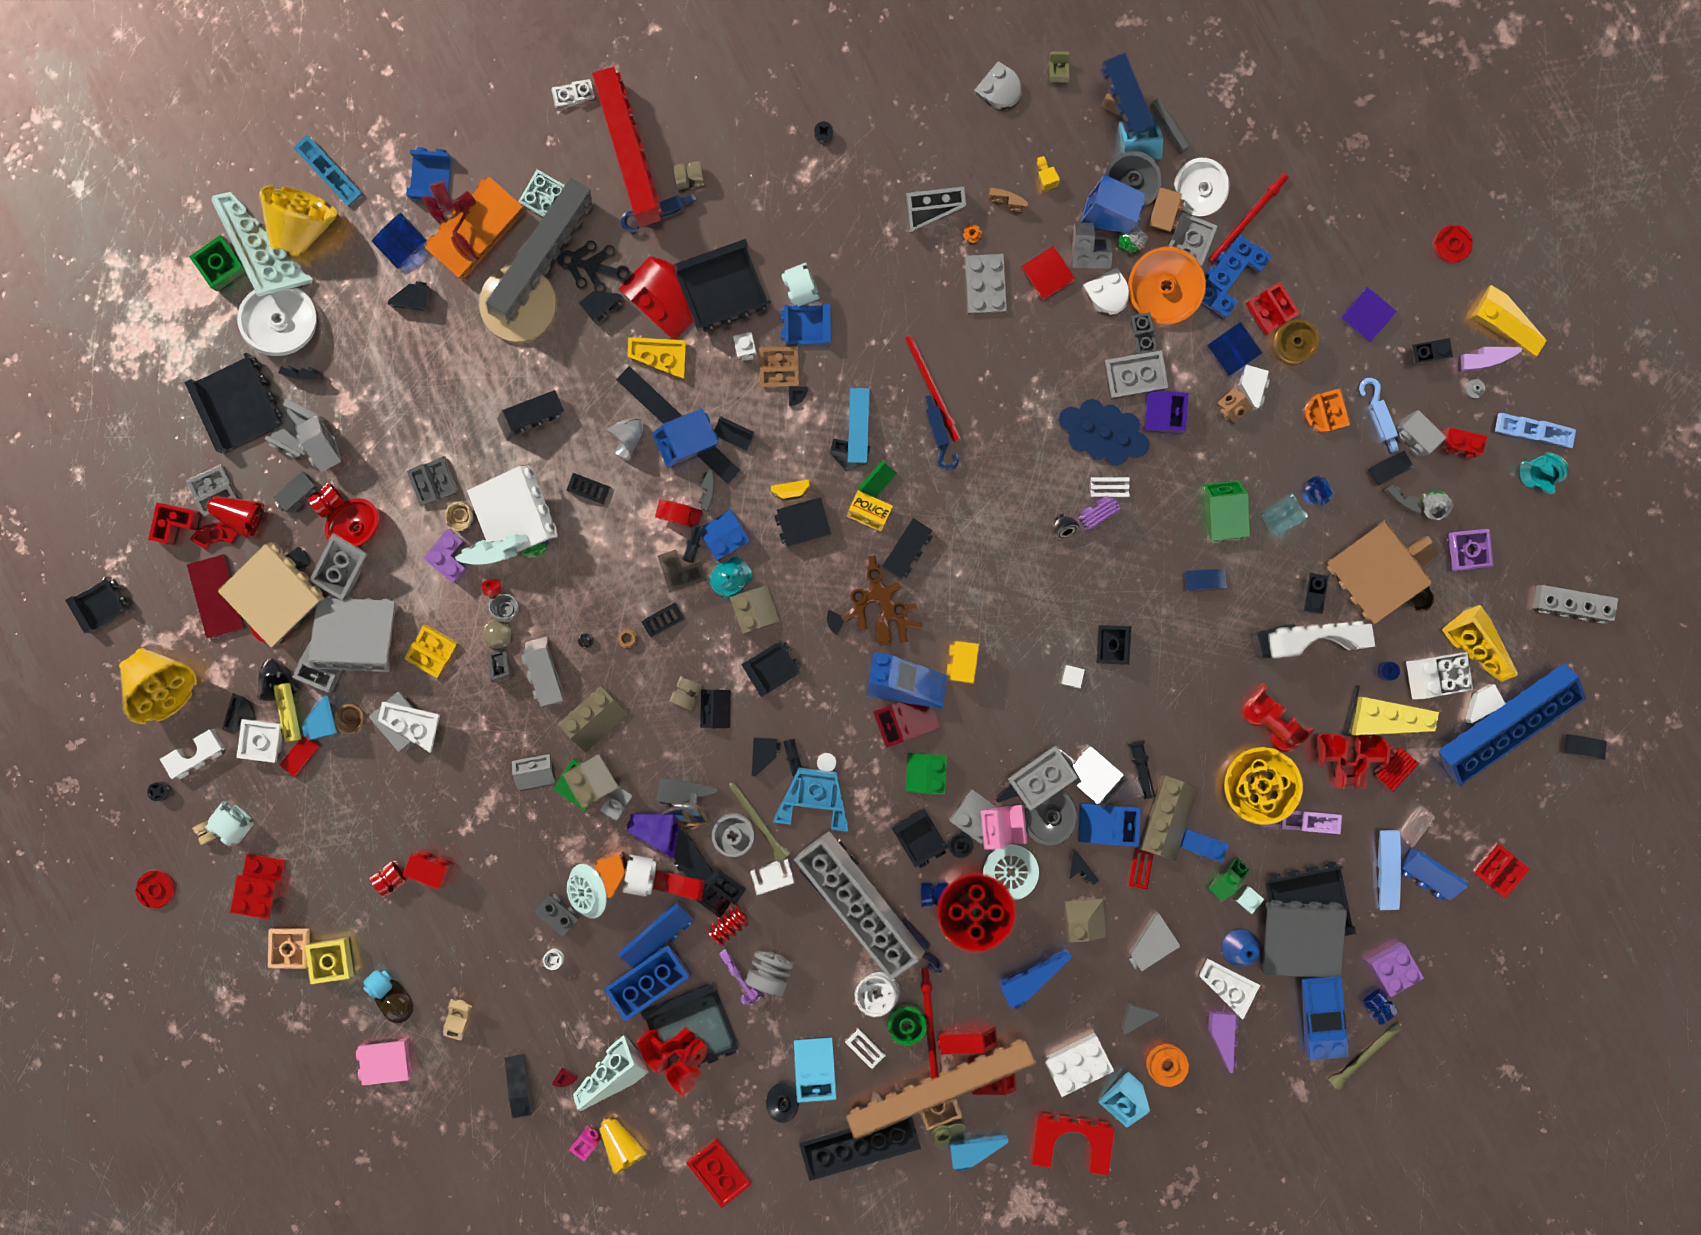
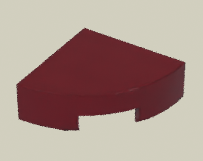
[551,1067,578,1087]

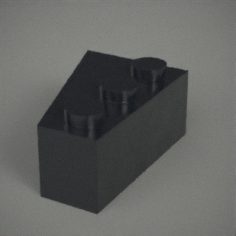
[497,390,564,440]

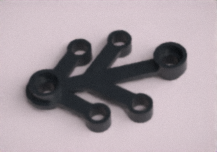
[558,240,631,292]

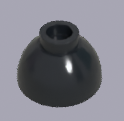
[1053,514,1079,539]

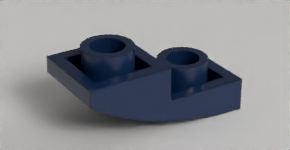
[1184,569,1227,591]

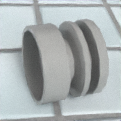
[745,951,794,996]

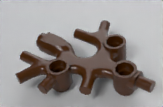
[841,555,922,646]

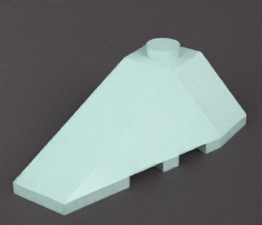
[573,1035,648,1111]

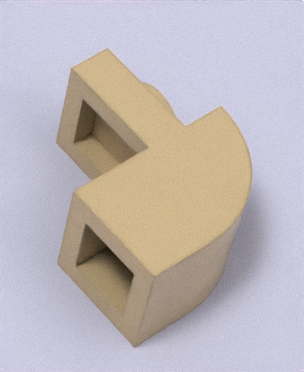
[443,999,472,1041]

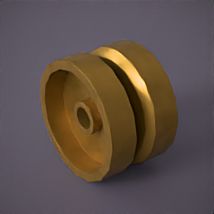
[1272,319,1320,365]

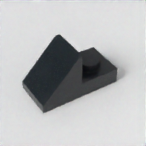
[1068,849,1100,885]

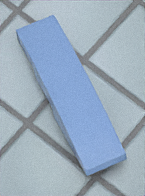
[1495,413,1576,448]
[1377,830,1401,910]

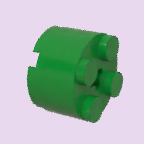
[887,1004,927,1046]

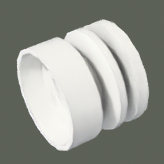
[855,972,900,1017]

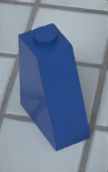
[1180,829,1229,863]

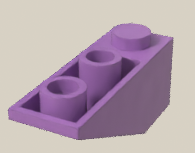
[1209,1011,1239,1073]

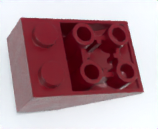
[873,702,940,748]

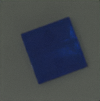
[371,213,427,269]
[1208,322,1263,376]

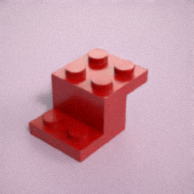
[230,853,286,920]

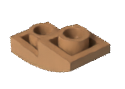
[989,187,1028,212]

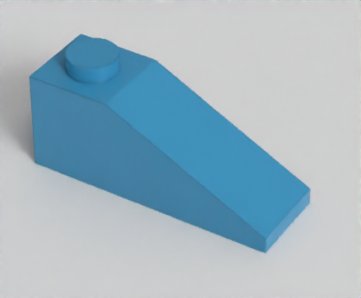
[950,1135,1008,1171]

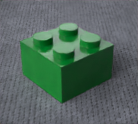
[189,235,246,292]

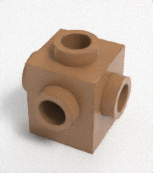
[1218,388,1252,423]

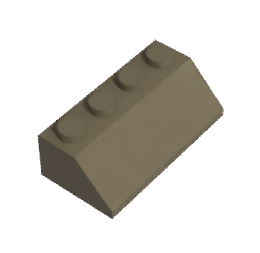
[1139,776,1199,861]

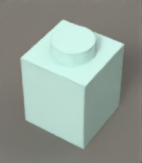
[1234,885,1264,914]

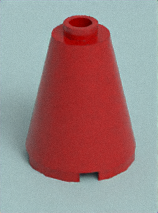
[207,496,264,539]

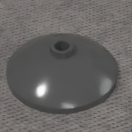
[1105,151,1162,206]
[1024,790,1078,846]

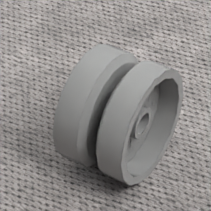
[712,813,755,857]

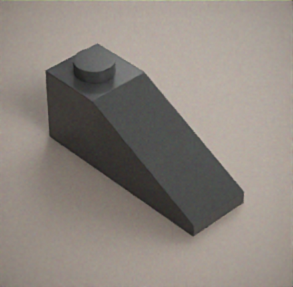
[656,777,718,807]

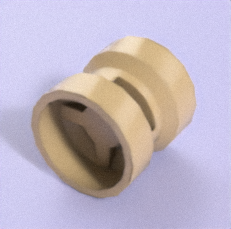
[192,820,219,845]

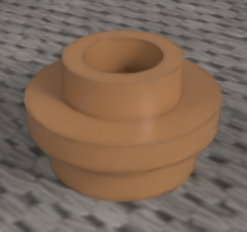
[618,629,638,648]

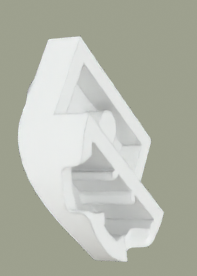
[1083,267,1129,315]

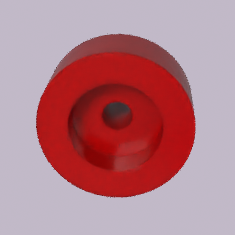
[481,579,502,599]

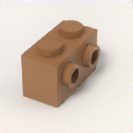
[1149,187,1185,233]

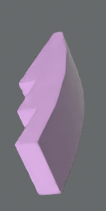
[1259,810,1342,834]

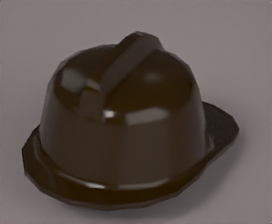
[375,980,413,1023]

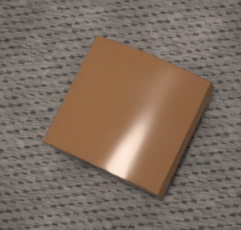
[759,346,799,387]

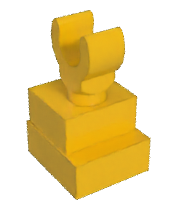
[1037,156,1060,192]

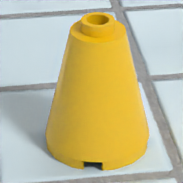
[599,1118,648,1174]

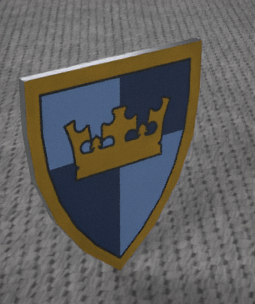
[662,793,710,823]

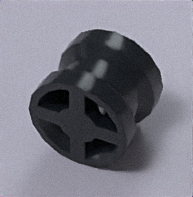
[814,121,833,144]
[147,782,171,801]

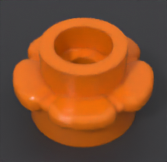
[963,224,982,243]

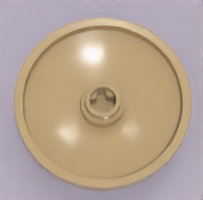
[479,266,557,343]

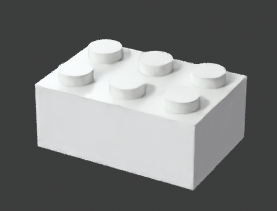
[1043,1033,1114,1097]

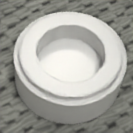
[817,753,836,771]

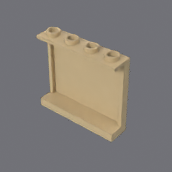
[218,542,325,647]

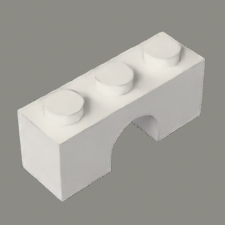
[160,729,226,780]

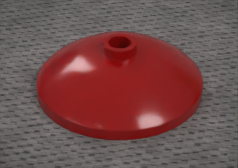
[325,498,380,548]

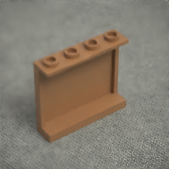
[1327,520,1432,624]

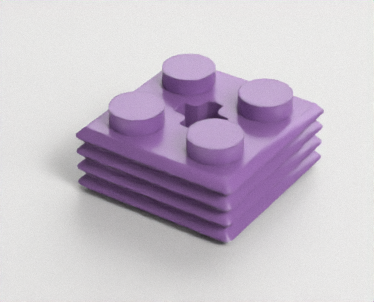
[1078,496,1121,530]
[1449,529,1493,571]

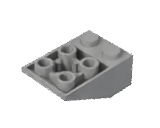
[292,641,342,692]

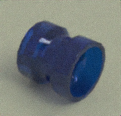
[1377,661,1400,681]

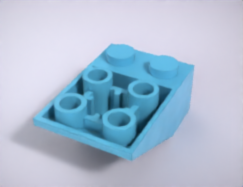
[794,1037,836,1102]

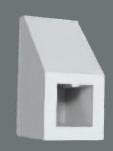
[1238,365,1270,410]
[1465,684,1505,724]

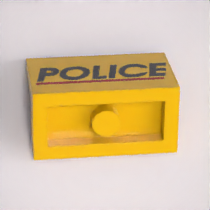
[846,490,893,532]

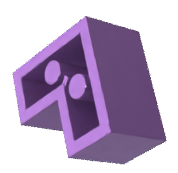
[423,529,468,584]

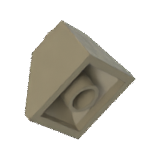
[1065,899,1106,942]

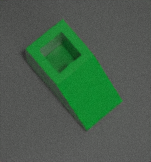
[1208,856,1250,902]

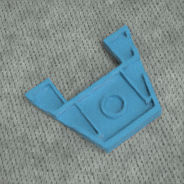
[774,768,848,832]

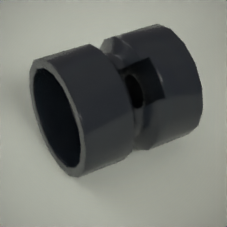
[948,831,974,858]

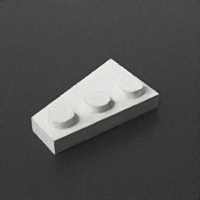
[378,701,440,752]
[1199,958,1260,1019]

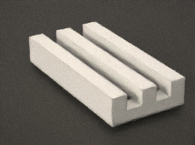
[1090,477,1129,497]
[845,1028,886,1069]

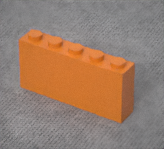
[425,176,525,281]

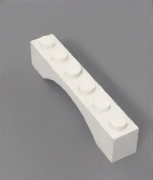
[1269,621,1375,658]

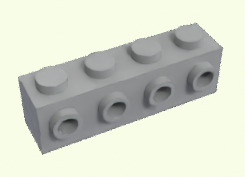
[1533,585,1618,624]

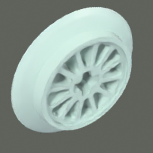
[983,844,1039,900]
[567,864,606,919]

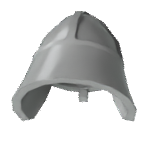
[606,418,643,460]

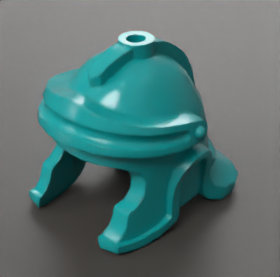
[1520,452,1569,494]
[708,557,753,600]

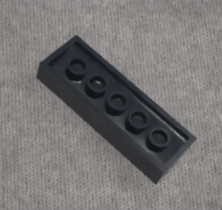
[799,1117,921,1181]

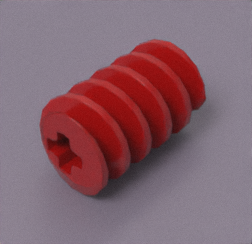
[706,904,748,946]

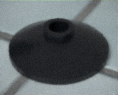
[766,1083,799,1123]

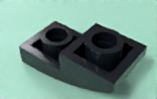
[278,365,323,382]
[1368,450,1414,486]
[1564,734,1607,760]

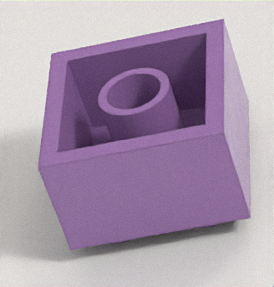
[1366,942,1424,997]

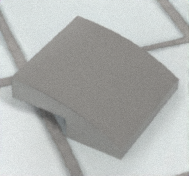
[186,464,238,516]

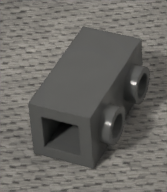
[273,472,319,513]

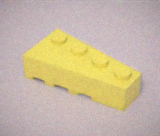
[1351,697,1439,735]

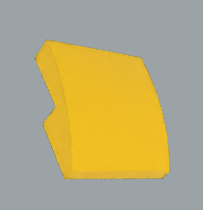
[404,624,458,678]

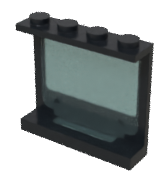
[641,982,739,1070]

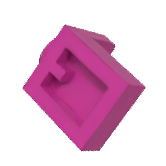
[569,1126,602,1161]

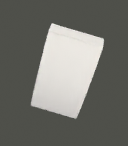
[552,79,595,108]

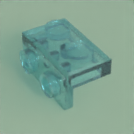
[1260,493,1308,537]

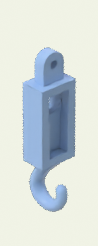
[1359,378,1398,453]

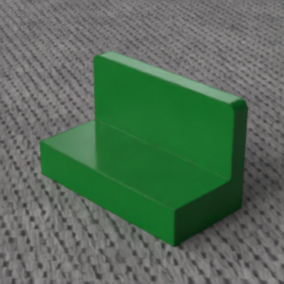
[858,460,897,498]

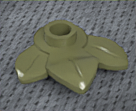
[932,1124,966,1150]

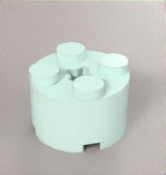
[781,263,820,307]
[206,801,254,846]

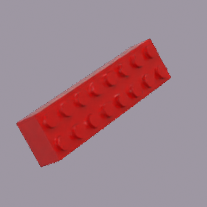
[592,66,663,227]

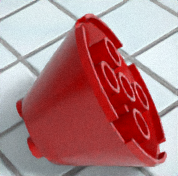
[937,873,1016,952]

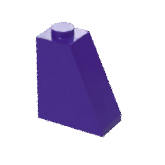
[627,814,680,858]

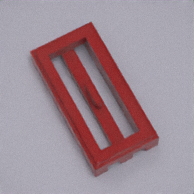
[1128,848,1154,890]

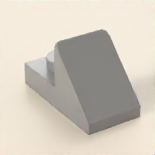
[600,787,632,821]

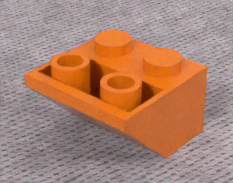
[595,851,628,898]

